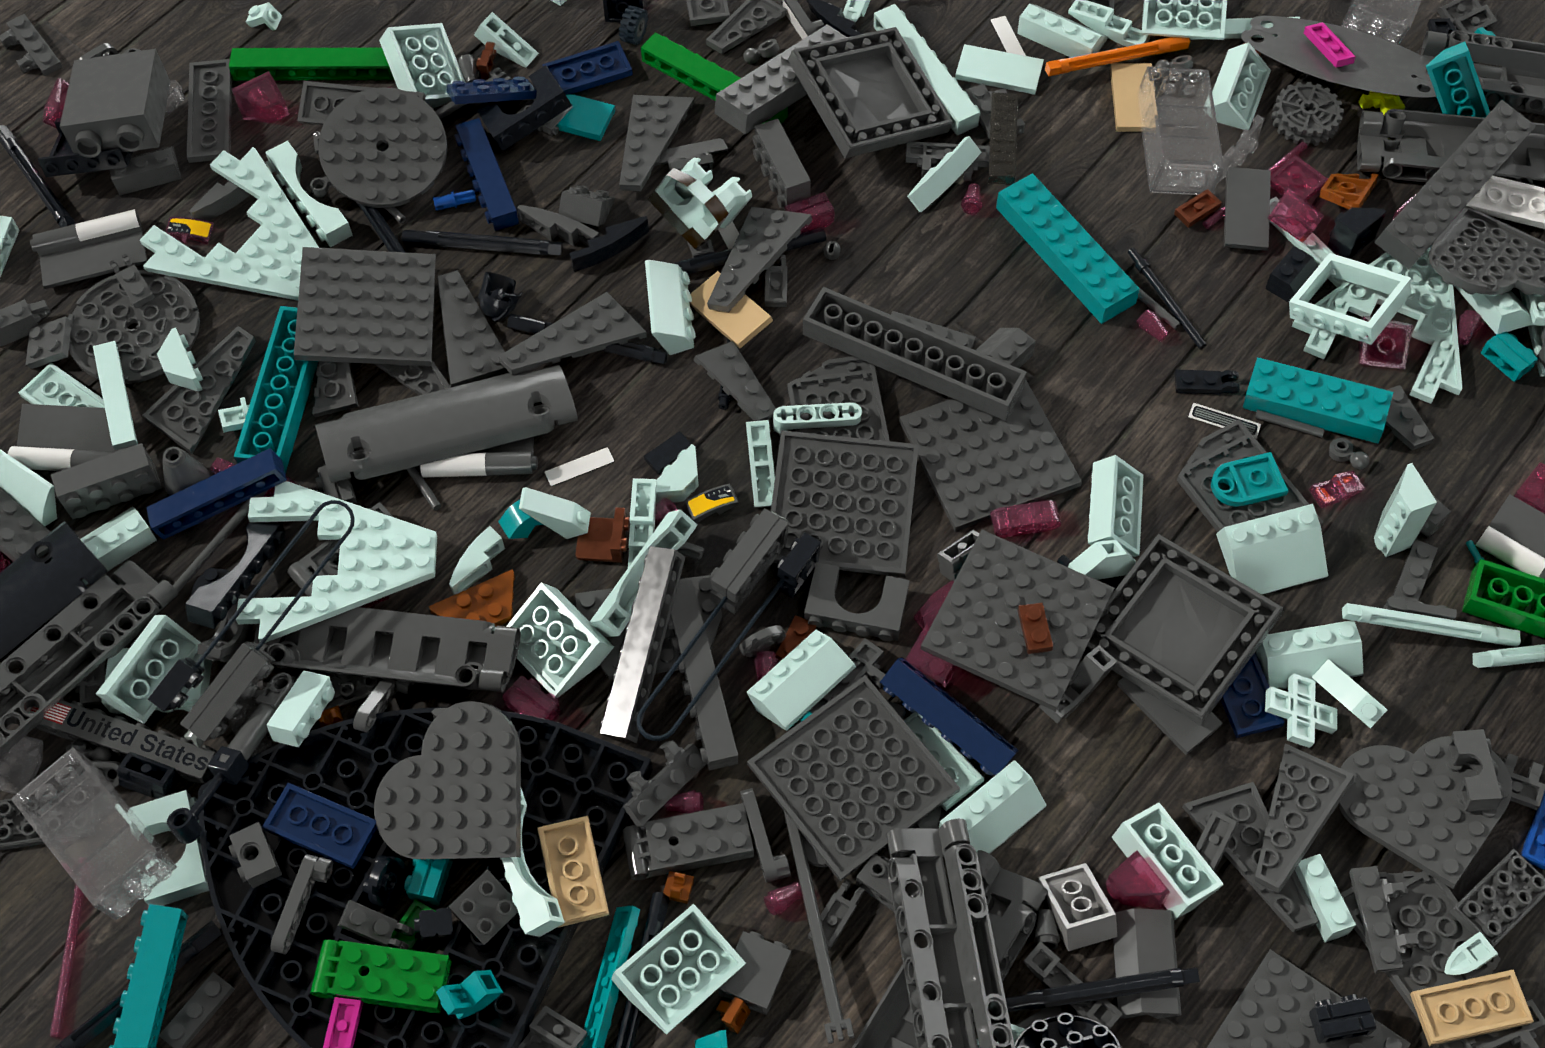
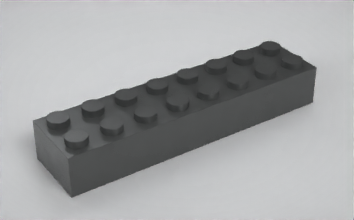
[714,25,848,134]

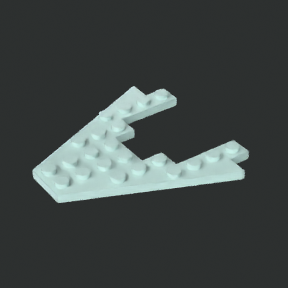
[140,147,319,301]
[1292,245,1462,404]
[236,481,437,643]

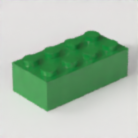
[1462,559,1545,638]

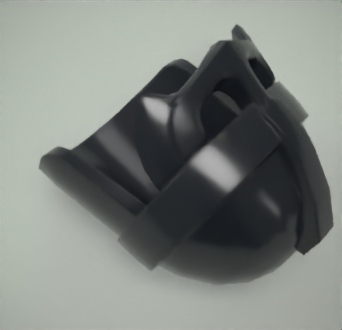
[478,272,523,322]

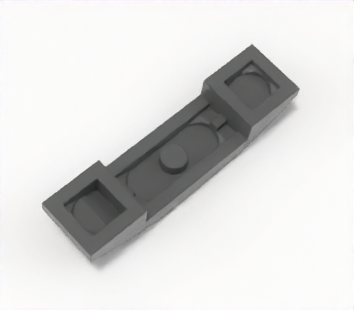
[1023,941,1123,1030]

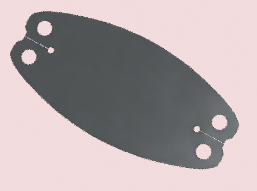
[1241,16,1436,98]

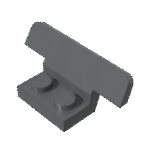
[655,138,728,171]

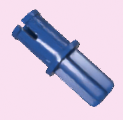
[433,190,476,211]

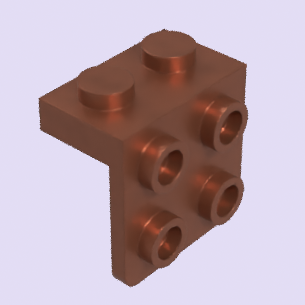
[576,507,630,563]

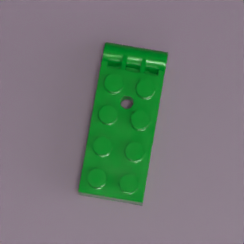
[310,940,452,1014]

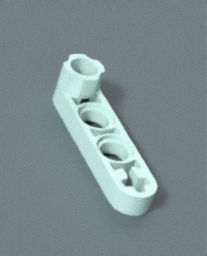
[773,403,862,435]

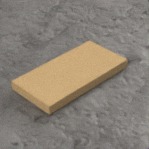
[1110,63,1159,132]
[689,271,773,349]
[538,816,609,928]
[1410,969,1534,1046]

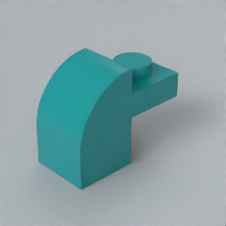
[498,500,544,539]
[436,970,503,1019]

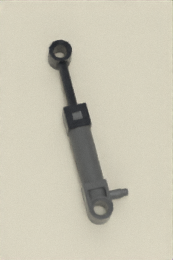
[167,673,295,844]

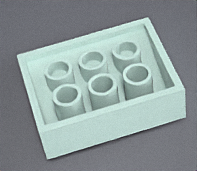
[1141,0,1227,40]
[379,23,466,108]
[1216,504,1328,595]
[506,582,614,699]
[611,904,746,1035]

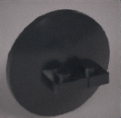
[1014,1013,1121,1048]

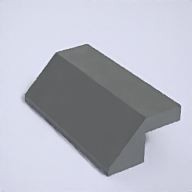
[1113,908,1181,1019]

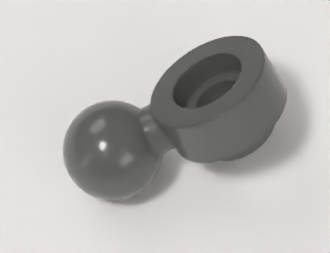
[743,39,780,64]
[1155,55,1194,76]
[1329,438,1370,470]
[65,741,113,762]

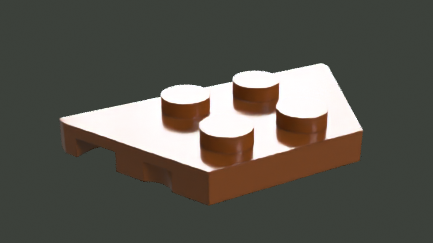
[1320,174,1379,209]
[428,569,515,627]

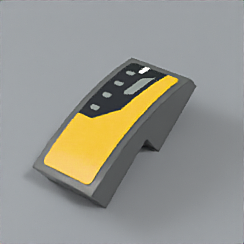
[685,483,740,523]

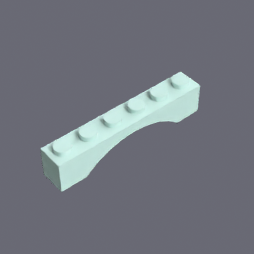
[265,141,353,247]
[590,510,697,637]
[501,789,565,937]

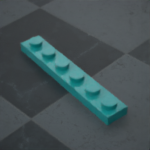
[581,906,640,1048]

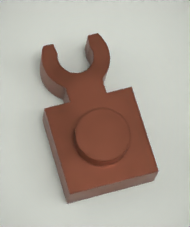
[477,42,497,80]

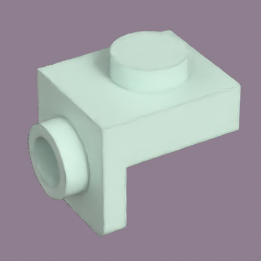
[246,2,282,31]
[218,397,249,433]

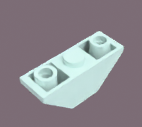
[157,328,203,392]
[656,444,699,504]
[1068,539,1136,580]

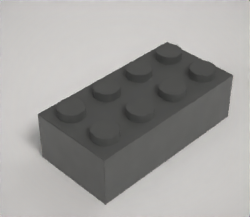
[752,119,811,212]
[51,443,162,519]

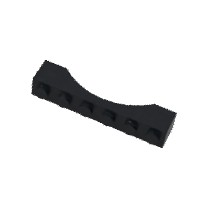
[185,521,286,629]

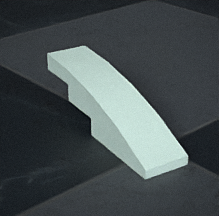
[1068,0,1150,47]
[907,136,982,212]
[746,420,775,508]
[628,478,657,568]

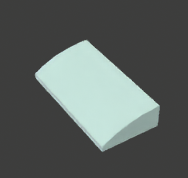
[0,449,57,526]

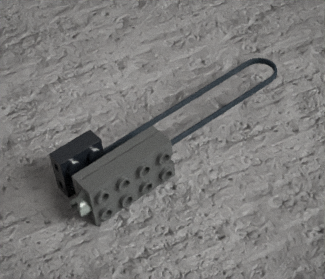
[148,500,355,748]
[637,508,821,741]

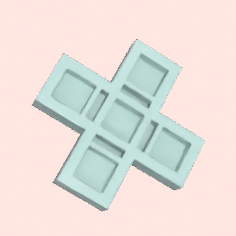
[1265,673,1337,748]

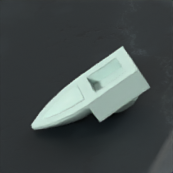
[843,0,870,22]
[1444,932,1498,975]

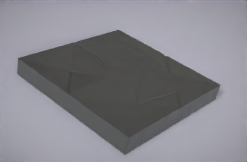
[788,27,954,158]
[1084,534,1283,726]

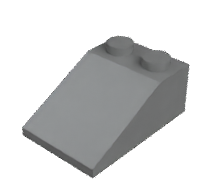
[1038,863,1117,951]

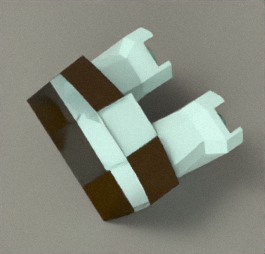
[648,158,752,249]

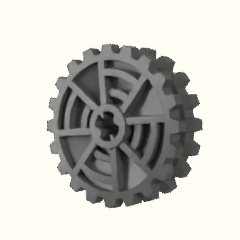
[1271,82,1344,146]

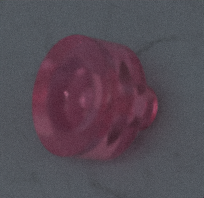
[655,498,677,522]

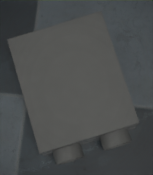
[60,49,171,158]

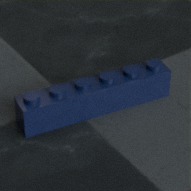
[454,118,519,231]
[147,448,287,540]
[880,657,1019,776]

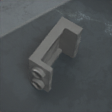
[718,931,792,1015]

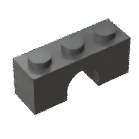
[1448,729,1504,812]

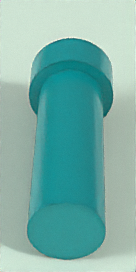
[1465,540,1484,564]

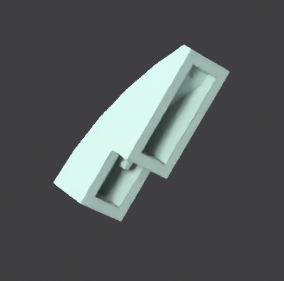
[449,526,505,595]

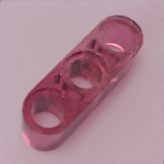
[990,500,1061,538]

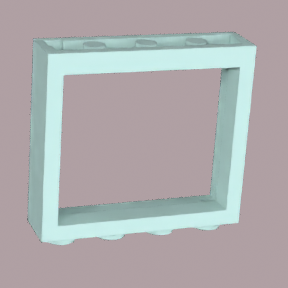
[1289,253,1411,345]

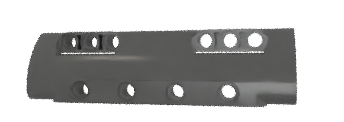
[1418,31,1545,115]
[0,560,178,757]
[886,818,1015,1048]

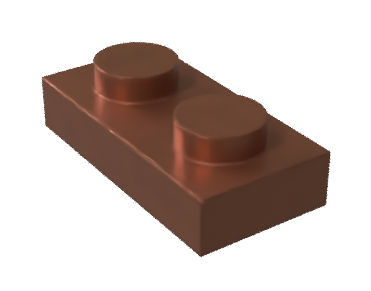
[1174,189,1222,228]
[1018,603,1053,654]
[775,615,817,661]

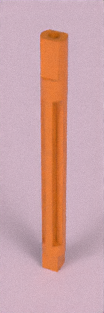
[1045,37,1190,76]

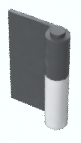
[30,209,147,289]
[8,404,126,471]
[420,436,538,478]
[1476,494,1545,579]

